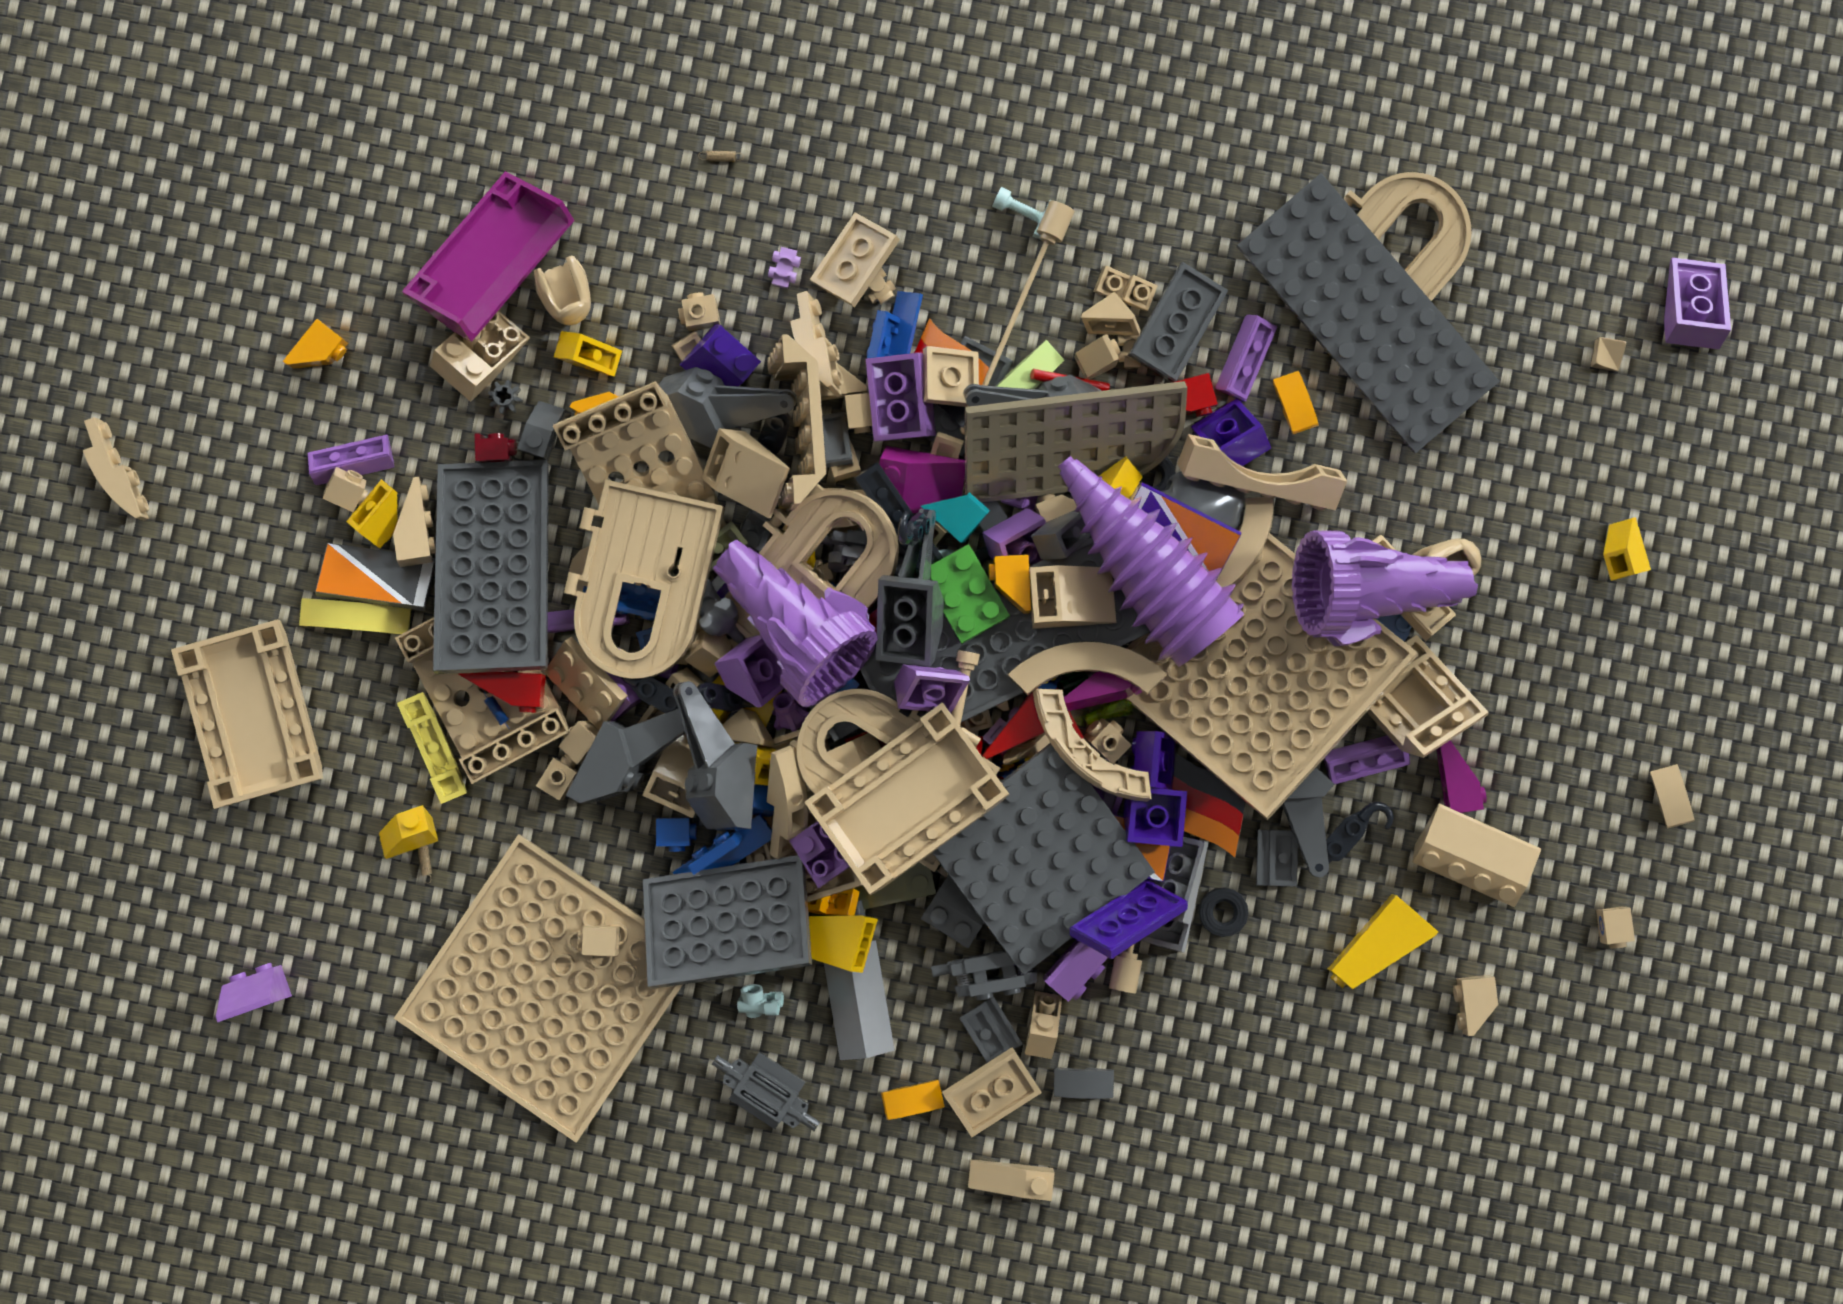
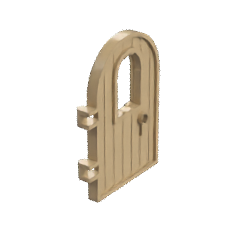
[1343,172,1471,301]
[564,479,725,679]
[725,489,899,638]
[797,689,1000,872]

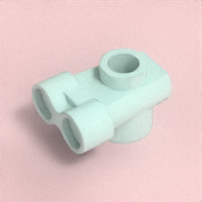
[737,984,784,1018]

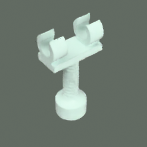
[992,187,1049,241]

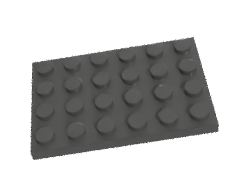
[643,855,812,989]

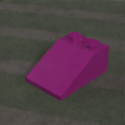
[880,446,965,513]

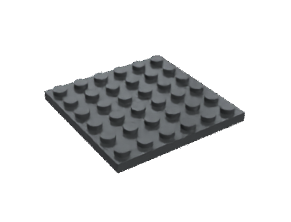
[932,743,1155,975]

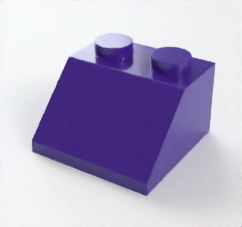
[679,324,761,387]
[1191,398,1271,466]
[1131,731,1176,790]
[1123,788,1187,847]

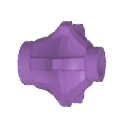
[772,692,809,732]

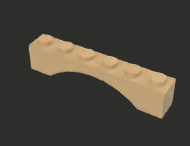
[1177,434,1347,511]

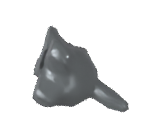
[699,579,745,644]

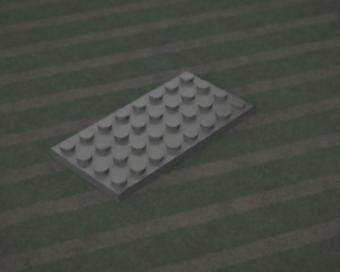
[433,460,549,674]

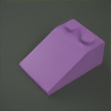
[1664,258,1731,349]
[216,963,292,1022]

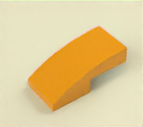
[1273,371,1319,434]
[808,889,860,916]
[881,1080,945,1120]

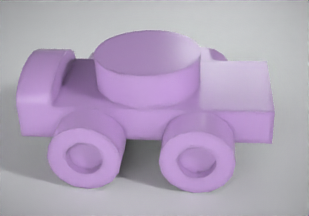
[768,247,801,289]

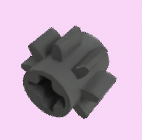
[488,380,523,415]

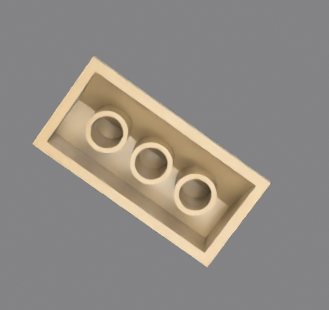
[1413,804,1541,907]

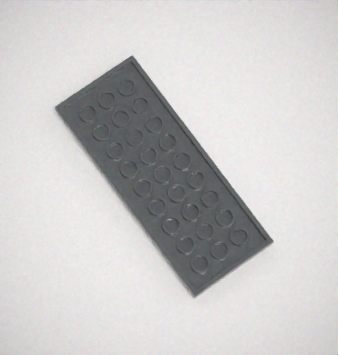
[1236,173,1500,454]
[861,537,1150,723]

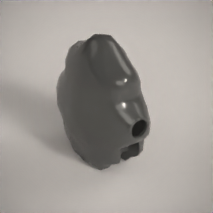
[1161,471,1245,530]

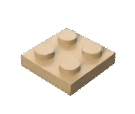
[923,346,979,407]

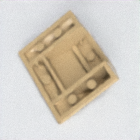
[1367,635,1489,758]

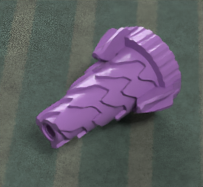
[1292,531,1478,646]
[713,540,878,707]

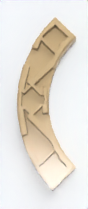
[1216,497,1274,587]
[1008,642,1167,695]
[1033,689,1151,802]

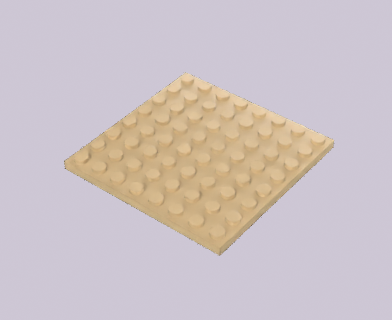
[1125,524,1418,820]
[394,834,683,1143]

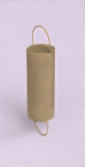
[698,151,744,162]
[417,846,432,884]

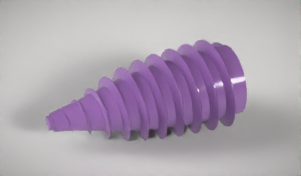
[1058,456,1244,667]

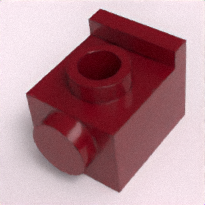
[474,433,517,463]

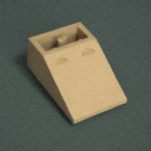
[430,310,530,402]
[701,428,790,518]
[1029,565,1116,629]
[642,733,697,818]

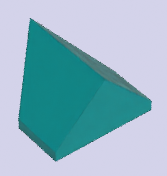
[921,492,990,543]

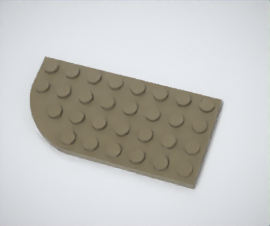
[965,381,1187,502]

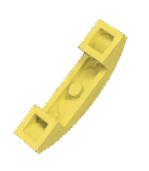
[299,598,411,635]
[397,692,467,804]

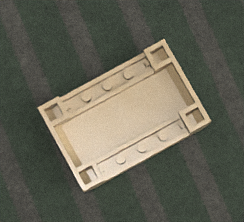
[171,619,323,809]
[804,702,1009,895]

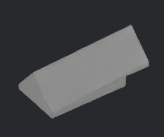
[1140,837,1208,953]
[824,940,895,1060]

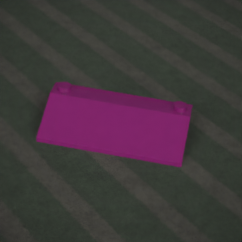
[402,171,575,342]

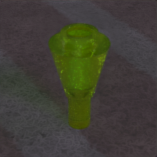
[1084,699,1135,725]

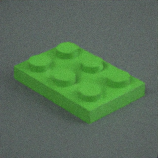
[930,544,1010,645]

